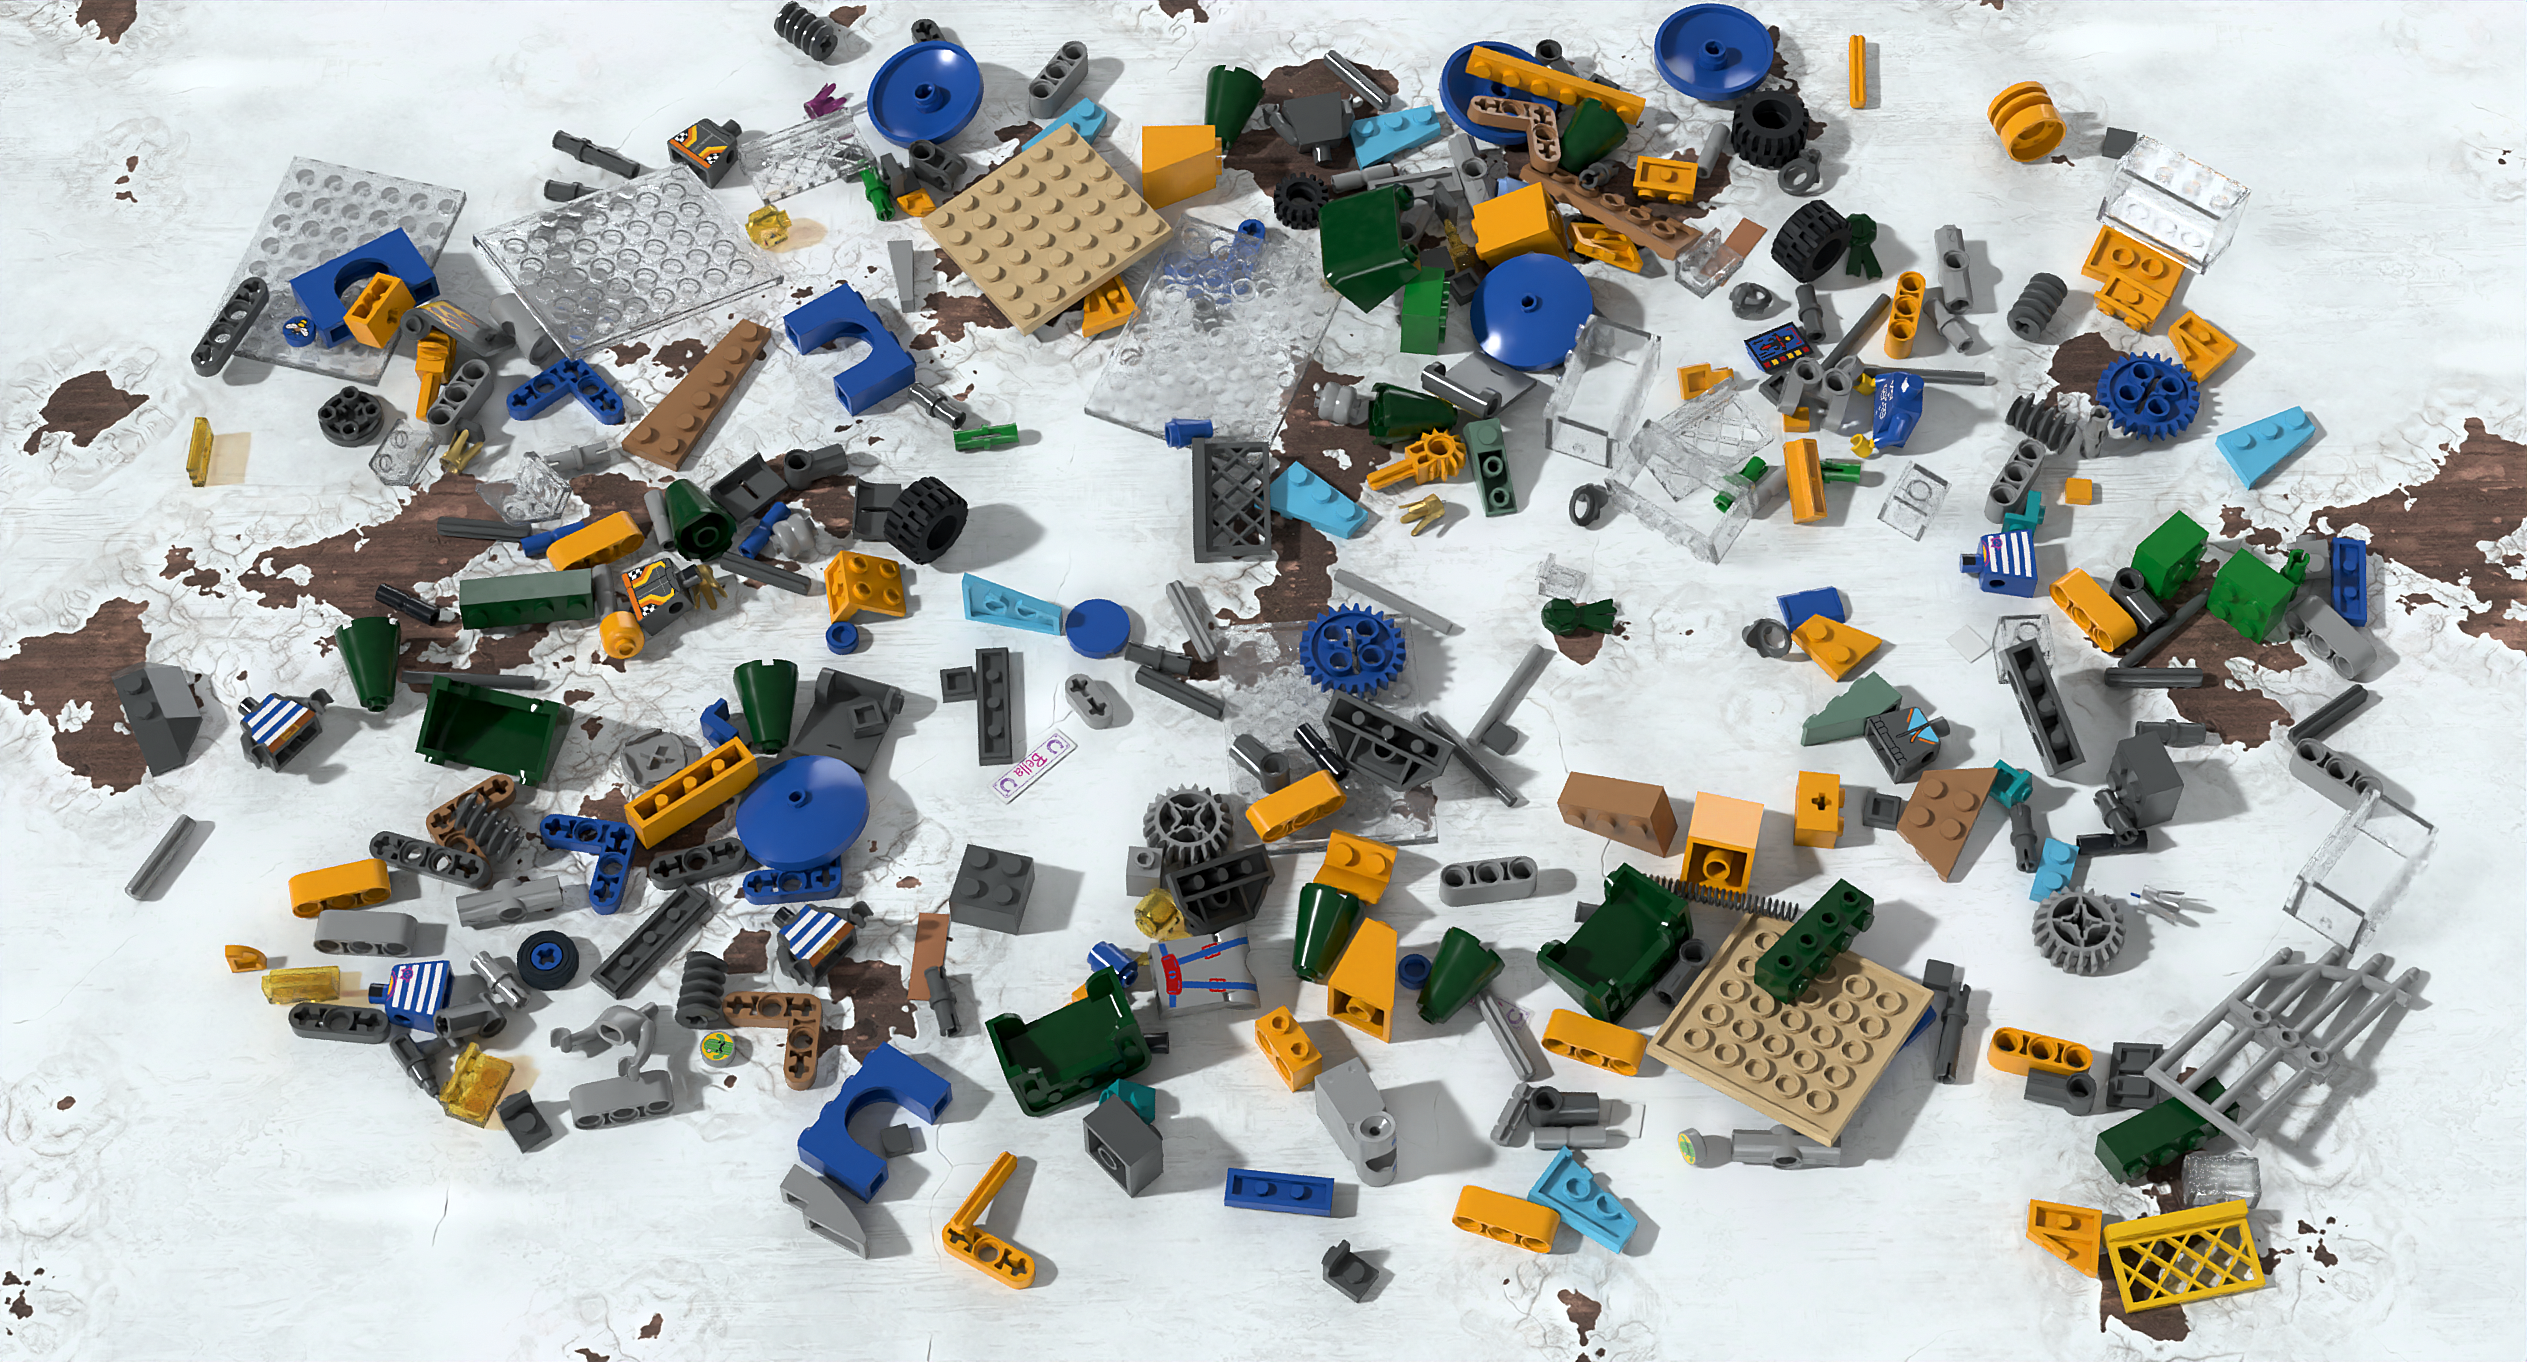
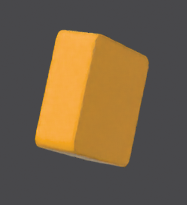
[1782,407,1810,433]
[2065,478,2092,505]

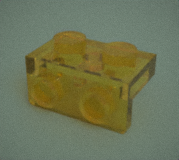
[261,966,340,1005]
[439,1042,515,1129]

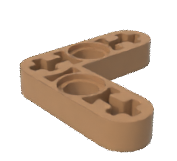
[1467,96,1561,173]
[426,774,517,889]
[722,991,823,1091]

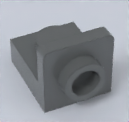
[880,153,921,201]
[496,1090,552,1154]
[1321,1239,1379,1303]

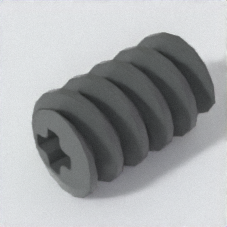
[774,1,838,62]
[2007,272,2068,341]
[2005,393,2078,455]
[449,791,524,864]
[674,951,729,1029]

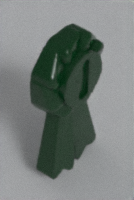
[1845,213,1883,280]
[1541,598,1617,635]

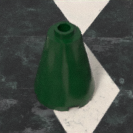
[1204,65,1266,152]
[1557,97,1629,176]
[1368,382,1458,446]
[665,479,737,562]
[334,617,402,712]
[733,659,799,755]
[1292,883,1367,983]
[1416,927,1505,1025]

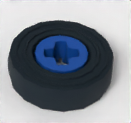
[517,930,579,991]

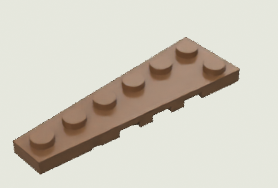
[1519,162,1704,261]
[621,318,771,472]

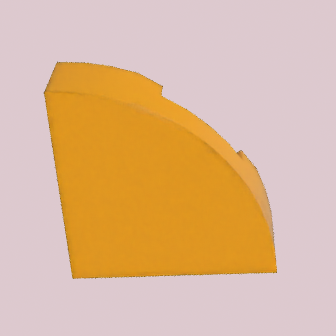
[897,187,937,218]
[225,945,267,973]

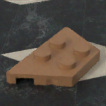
[1897,767,1999,883]

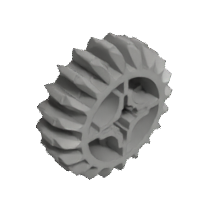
[1143,783,1233,870]
[2031,885,2126,975]

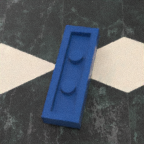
[2330,537,2367,627]
[1224,1168,1334,1217]

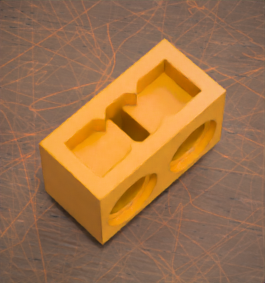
[1255,1005,1322,1093]

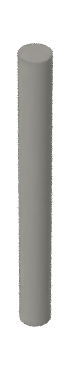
[1334,568,1453,635]
[1466,644,1545,747]

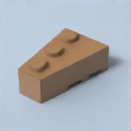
[1557,771,1678,858]

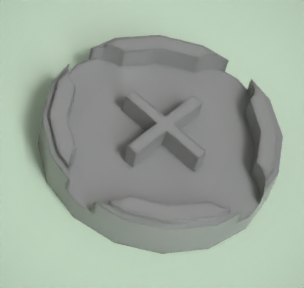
[620,728,688,790]

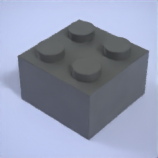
[2106,730,2184,830]
[949,844,1035,935]
[1083,1094,1164,1198]

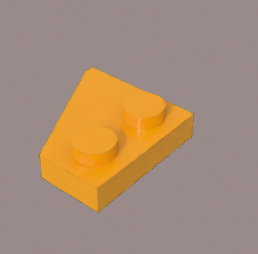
[1566,222,1643,273]
[1082,274,1139,338]
[2168,310,2238,386]
[1791,614,1882,682]
[2026,1199,2102,1278]

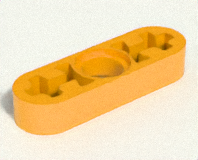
[942,1222,1036,1290]

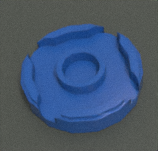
[1065,598,1131,659]

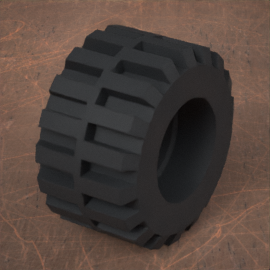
[1731,88,1810,169]
[1771,199,1853,284]
[883,476,969,565]

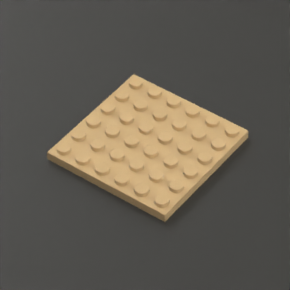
[920,123,1174,337]
[1647,903,1935,1148]

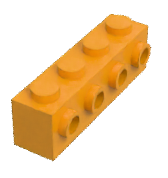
[624,736,759,850]

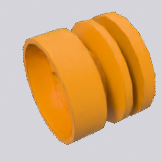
[1987,81,2067,162]

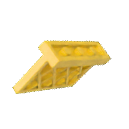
[2100,1199,2266,1314]

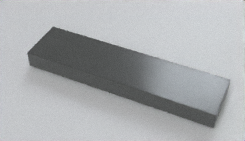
[975,647,1013,766]
[590,882,711,1000]

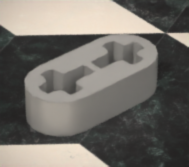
[1065,674,1113,730]

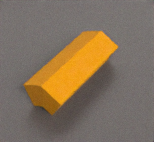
[1782,438,1828,524]

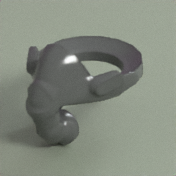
[1777,147,1822,195]
[1729,282,1772,318]
[1569,483,1609,527]
[1742,618,1792,658]

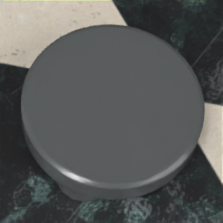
[318,386,384,447]

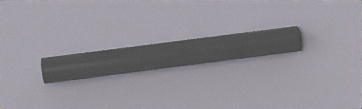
[1821,293,1891,371]
[1863,366,1985,385]
[2118,588,2211,667]
[401,670,535,689]
[1419,711,1518,807]

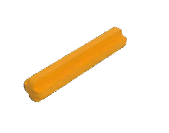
[1849,34,1867,109]
[950,1151,1018,1235]

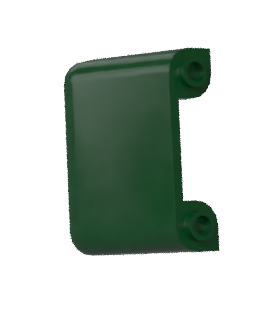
[1318,183,1421,314]
[415,675,575,788]
[1536,862,1694,1025]
[985,965,1152,1117]

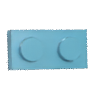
[2029,838,2079,902]

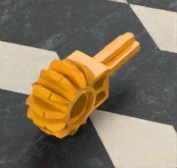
[415,326,457,422]
[1366,428,1466,491]

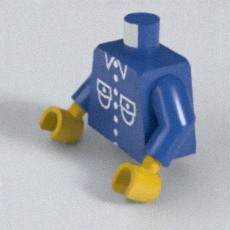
[1850,371,1924,458]

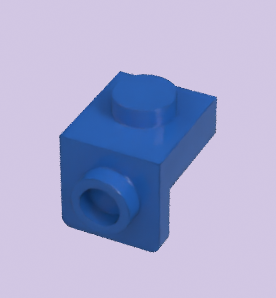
[700,698,740,749]

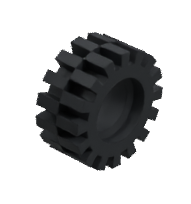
[1274,172,1329,230]

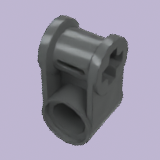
[908,139,968,192]

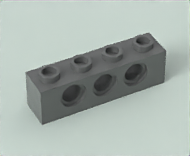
[1998,637,2086,776]

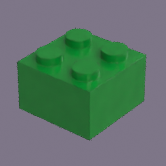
[1400,266,1450,356]
[2131,510,2209,603]
[2205,547,2295,645]

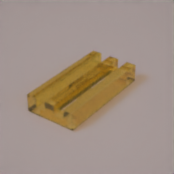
[186,417,214,487]

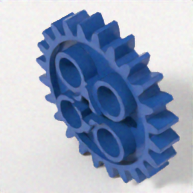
[2095,351,2200,442]
[1299,603,1406,700]

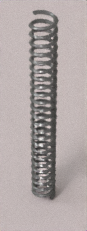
[1643,872,1799,922]

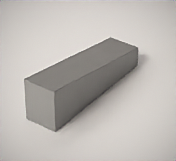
[887,240,915,313]

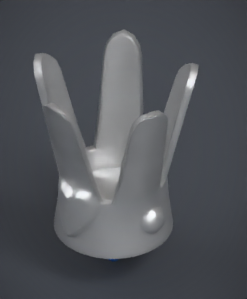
[2130,884,2185,926]

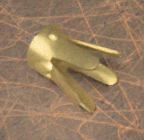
[439,430,483,475]
[1398,493,1446,536]
[691,564,728,610]

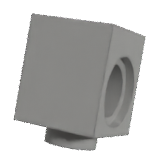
[1126,846,1164,898]

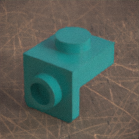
[2001,490,2046,537]
[1989,759,2033,809]
[1099,1079,1156,1125]

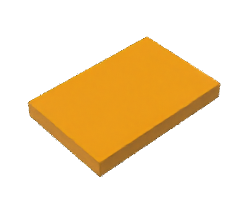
[2081,225,2190,306]

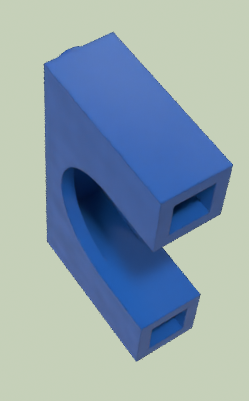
[289,227,440,349]
[783,282,917,417]
[797,1041,953,1204]

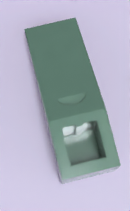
[1463,417,1518,517]
[1800,671,1903,747]

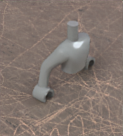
[550,1002,659,1082]

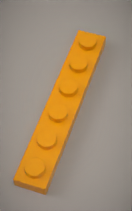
[1465,45,1646,126]

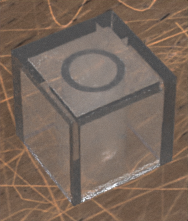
[1877,460,1952,542]
[1992,614,2056,684]

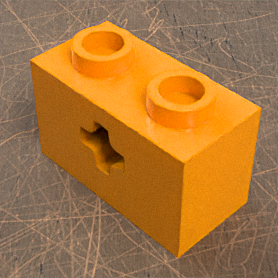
[343,272,416,349]
[1793,771,1845,849]

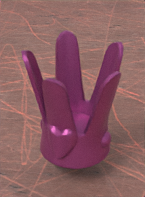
[803,83,847,123]

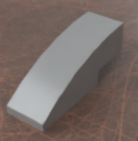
[780,1164,870,1260]

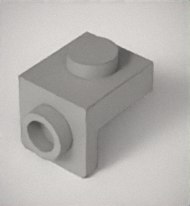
[2287,534,2331,580]

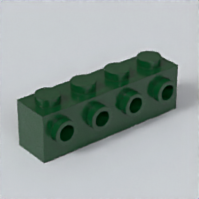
[459,568,595,630]
[1754,878,1875,1005]
[2094,1076,2240,1185]

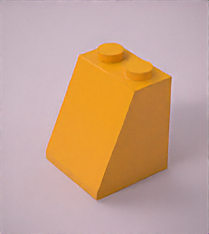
[1142,125,1222,210]
[1471,182,1571,270]
[1678,791,1764,904]
[1327,917,1397,1044]

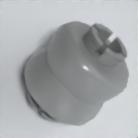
[1314,381,1362,425]
[769,513,819,559]

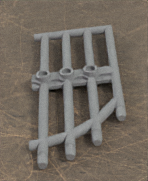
[2144,944,2421,1151]

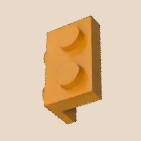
[1633,155,1698,204]
[2093,269,2169,333]

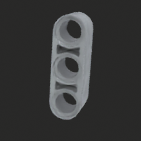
[1028,41,1088,119]
[426,359,494,445]
[1984,438,2046,524]
[2285,595,2377,680]
[2289,738,2384,818]
[1439,856,1538,907]
[313,909,418,958]
[569,1070,675,1130]

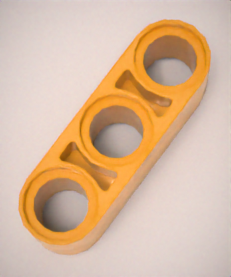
[1884,271,1926,360]
[546,511,645,572]
[2049,568,2137,653]
[1245,770,1347,843]
[288,858,391,918]
[1541,1009,1648,1076]
[1987,1027,2093,1077]
[1452,1185,1561,1253]

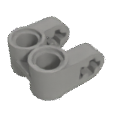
[1776,357,1853,433]

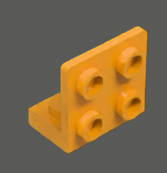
[824,550,906,624]
[1313,829,1399,906]

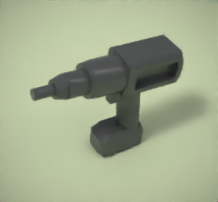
[389,1033,468,1105]

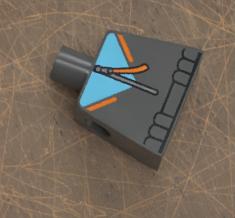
[1864,707,1950,784]

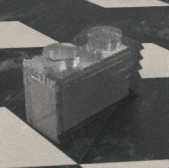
[2181,1151,2262,1210]

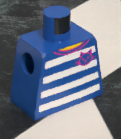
[1959,529,2038,598]
[368,960,455,1034]

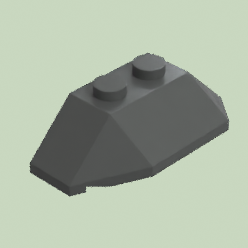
[110,661,203,777]
[1322,689,1456,792]
[1165,844,1276,935]

